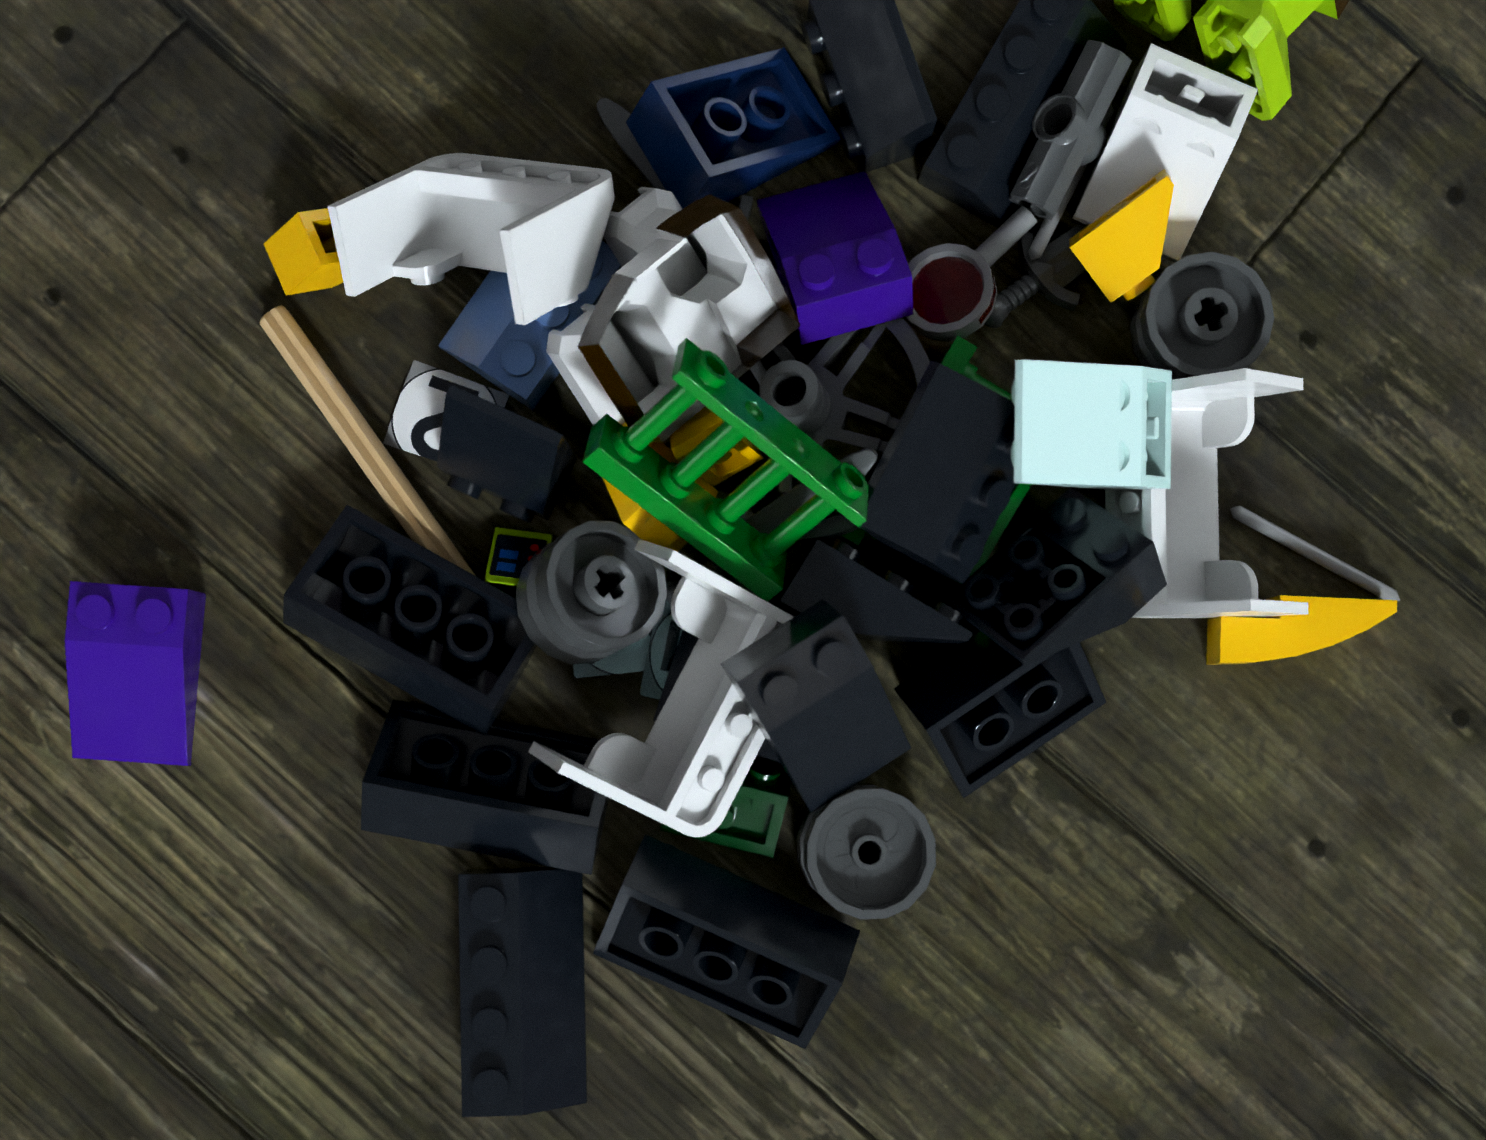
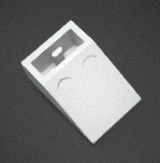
[1072,43,1258,263]

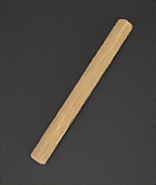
[259,305,475,576]

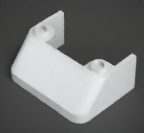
[327,153,615,325]
[1105,368,1309,618]
[528,539,794,837]

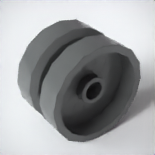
[1130,251,1275,380]
[516,521,667,664]
[797,783,936,920]

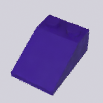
[756,171,914,345]
[65,581,206,766]

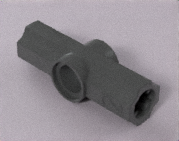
[1008,40,1132,220]

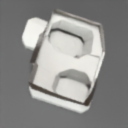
[546,187,801,445]

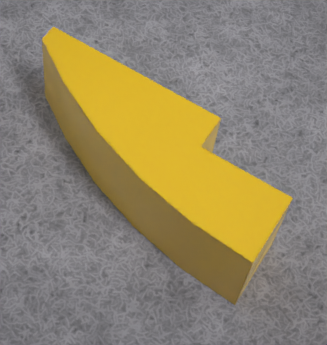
[1206,595,1397,665]

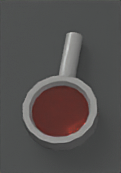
[906,206,1037,342]

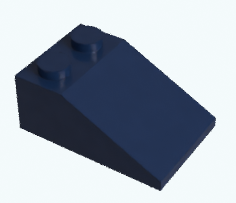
[626,47,841,209]

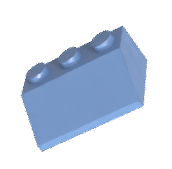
[438,241,622,411]

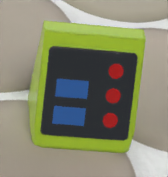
[485,527,553,588]

